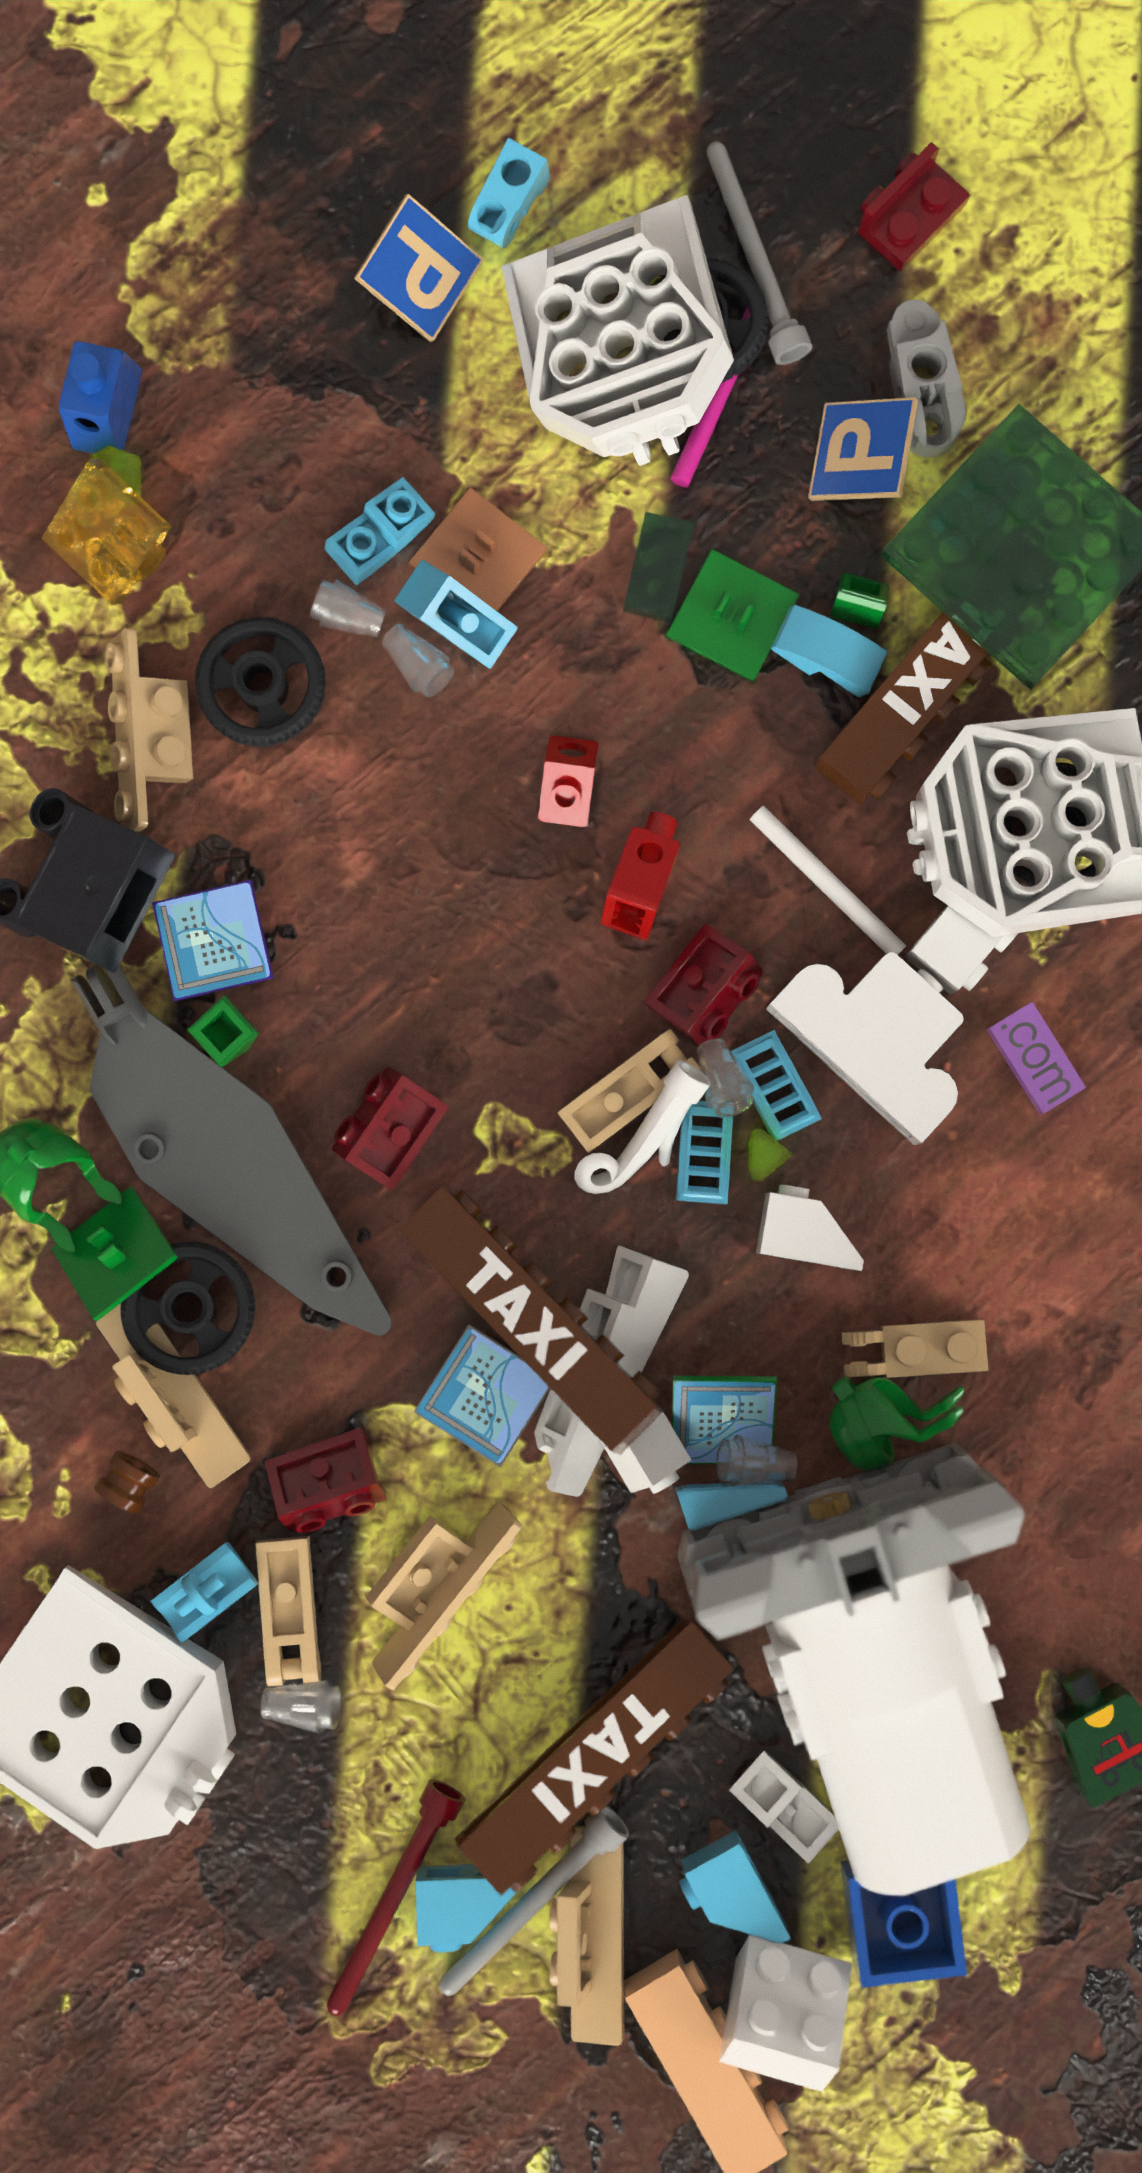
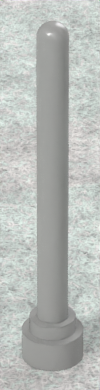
[707,141,812,365]
[439,1806,629,1996]

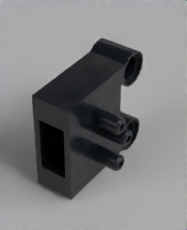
[0,788,176,973]

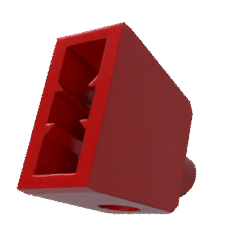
[600,811,681,941]

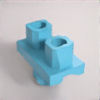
[151,1542,259,1643]

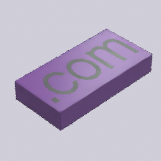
[986,1002,1086,1115]

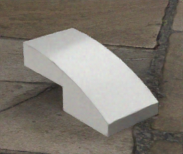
[729,1750,839,1864]

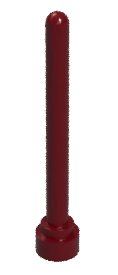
[327,1779,465,2016]

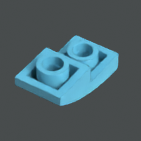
[324,477,435,586]
[771,605,888,698]

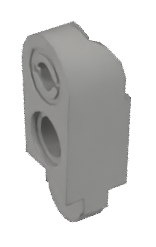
[887,300,966,458]

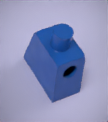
[59,341,143,460]

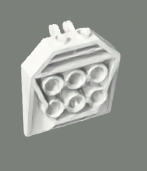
[501,195,734,466]
[907,708,1142,937]
[0,1565,236,1849]

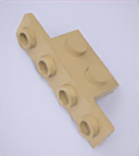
[105,628,193,832]
[96,1303,251,1488]
[366,1502,522,1690]
[550,1826,624,2046]

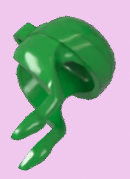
[0,1117,122,1252]
[829,1375,964,1471]

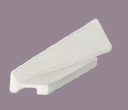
[534,1245,689,1497]

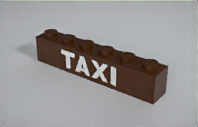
[815,529,1060,806]
[398,1186,664,1455]
[454,1619,734,1896]

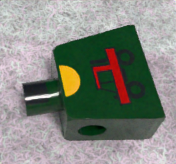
[1054,1668,1142,1808]

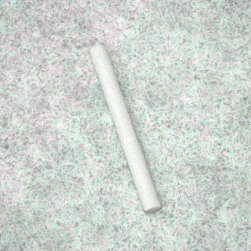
[750,805,906,955]

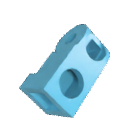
[468,137,551,249]

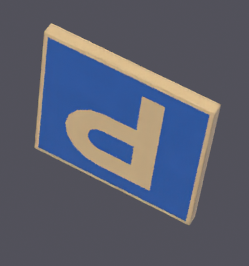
[354,194,484,342]
[808,397,918,501]

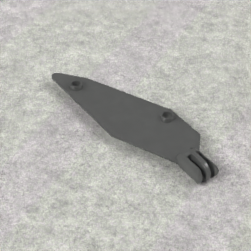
[70,964,392,1335]

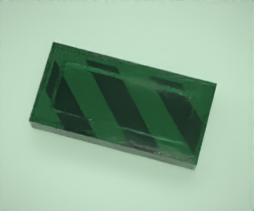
[623,512,694,622]

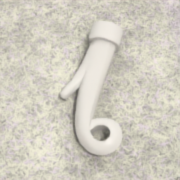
[574,1060,711,1194]

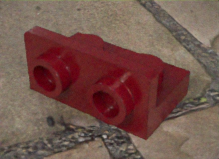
[858,142,971,272]
[643,923,763,1049]
[332,1066,449,1191]
[264,1427,387,1533]

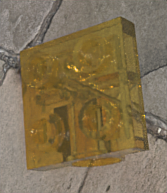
[41,459,172,606]

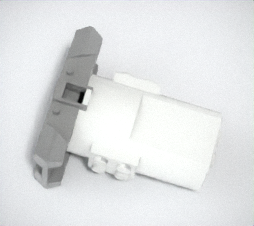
[677,1442,1030,1895]

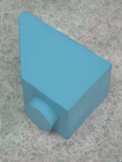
[394,559,518,669]
[679,1830,791,1944]
[415,1864,519,1952]

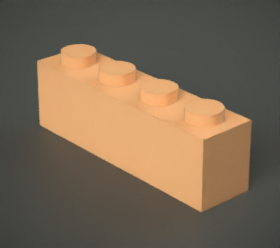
[624,1949,789,2173]

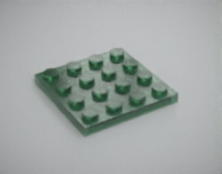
[880,404,1142,690]

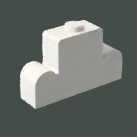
[766,952,964,1145]

